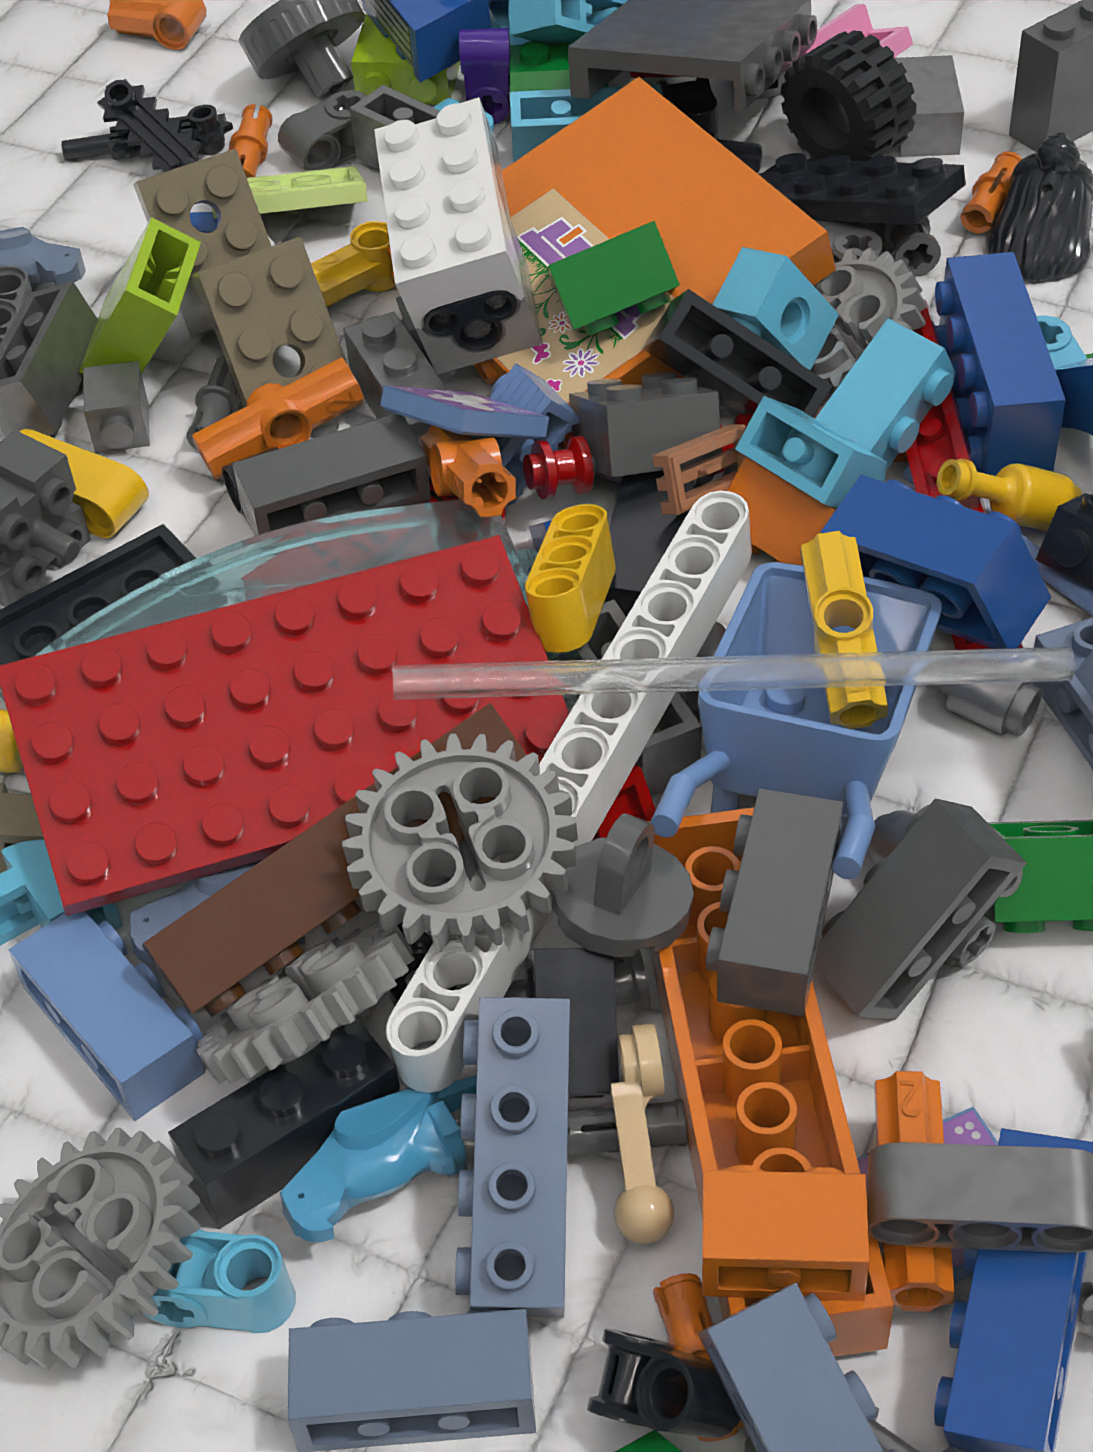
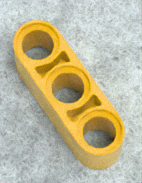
[19,429,149,539]
[525,504,616,653]

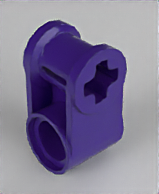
[459,28,511,124]

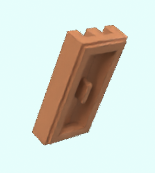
[652,424,746,515]

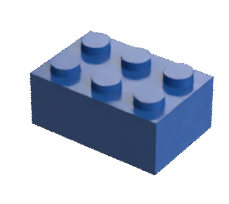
[821,475,1051,656]

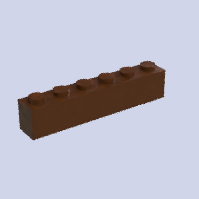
[142,703,527,1017]

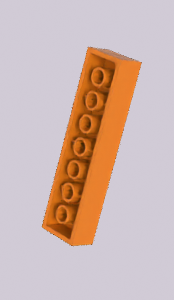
[648,807,894,1357]

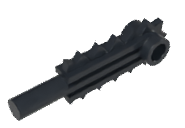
[97,78,202,172]
[61,104,233,160]

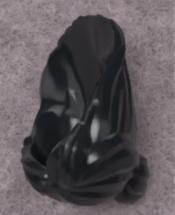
[986,132,1093,284]

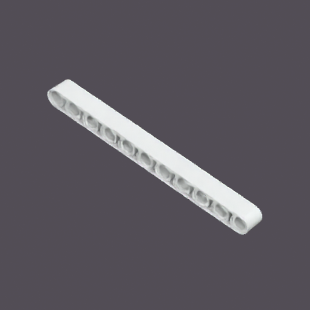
[386,490,752,1093]

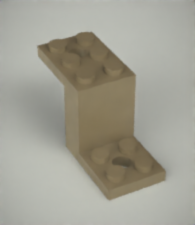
[133,149,347,422]

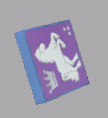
[380,385,549,440]

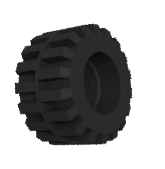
[781,30,917,161]

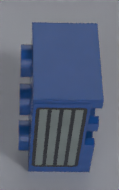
[362,0,491,83]

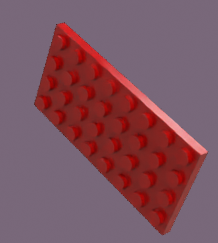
[0,535,569,916]

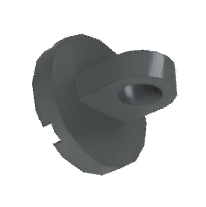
[550,813,694,957]

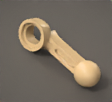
[610,1023,674,1244]

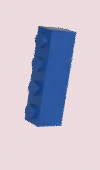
[934,1128,1093,1452]

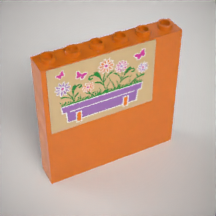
[386,77,836,450]

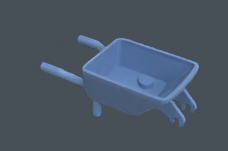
[650,562,942,879]

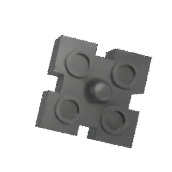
[0,430,91,607]

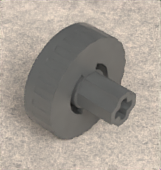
[239,0,365,99]

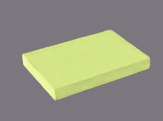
[212,166,368,219]

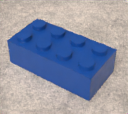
[935,252,1066,476]

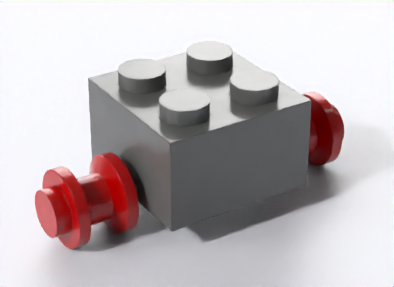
[523,372,753,500]

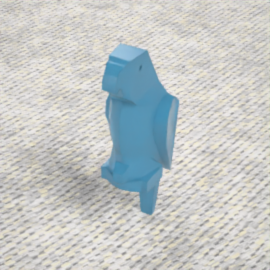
[280,1075,477,1243]

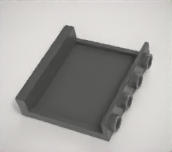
[568,0,817,113]

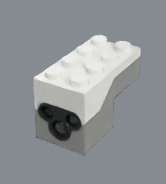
[374,97,543,375]

